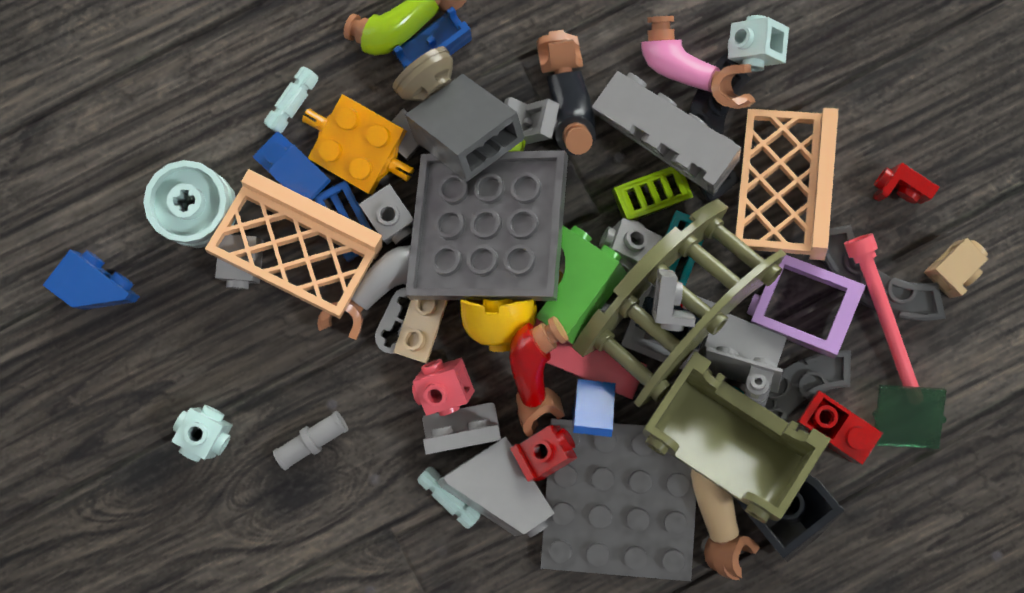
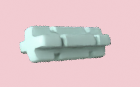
[264,66,318,133]
[417,467,480,529]

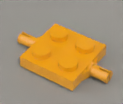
[302,94,414,195]

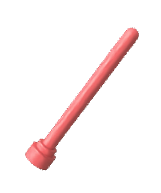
[844,233,922,404]

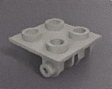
[706,346,783,407]

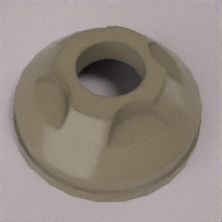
[392,46,453,102]

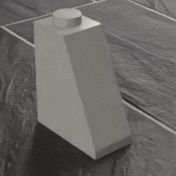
[437,437,555,538]

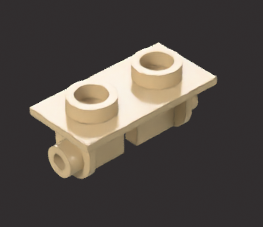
[393,300,448,364]

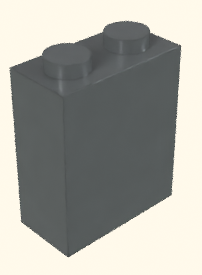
[405,74,525,182]

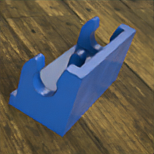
[392,6,472,69]

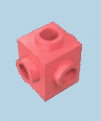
[412,357,475,416]

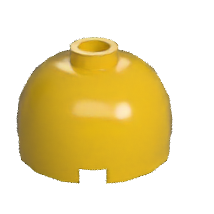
[460,299,537,352]

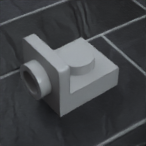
[652,269,696,331]

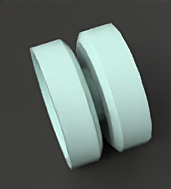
[143,160,236,248]

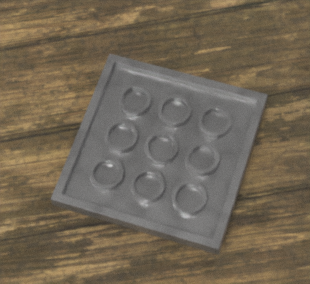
[405,150,568,301]
[541,418,696,581]

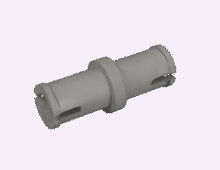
[273,411,349,470]

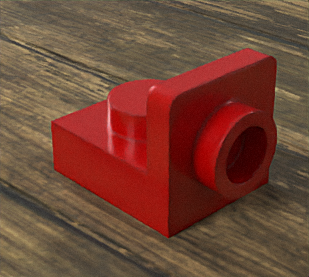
[872,163,940,204]

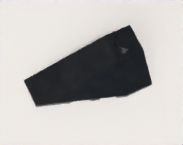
[733,474,844,562]

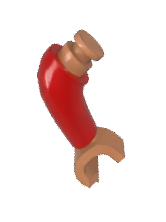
[509,316,569,438]

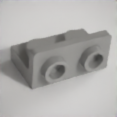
[422,402,501,455]

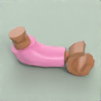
[641,16,756,109]

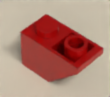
[797,390,883,465]

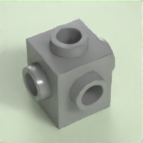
[599,218,662,276]

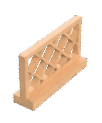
[735,108,838,261]
[205,169,383,319]

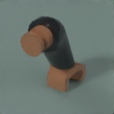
[537,30,596,155]

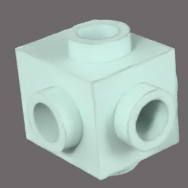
[728,15,789,72]
[171,405,233,462]

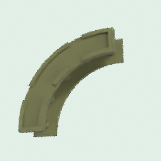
[572,198,786,408]

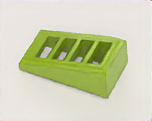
[612,167,693,221]

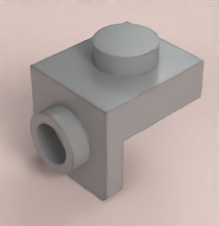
[504,97,560,144]

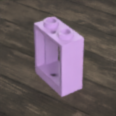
[747,255,866,359]

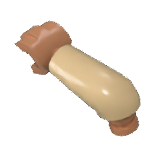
[691,469,760,580]

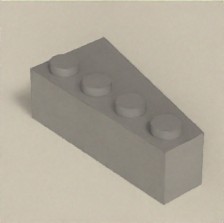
[592,71,741,196]

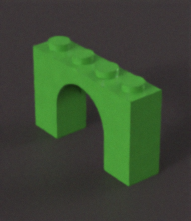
[536,226,627,345]

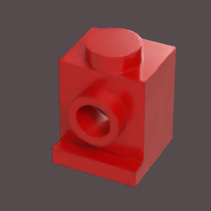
[510,425,577,482]

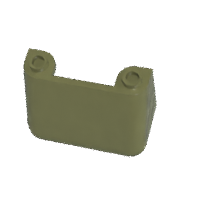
[642,351,831,523]

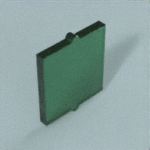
[872,385,947,449]

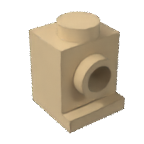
[924,238,988,298]

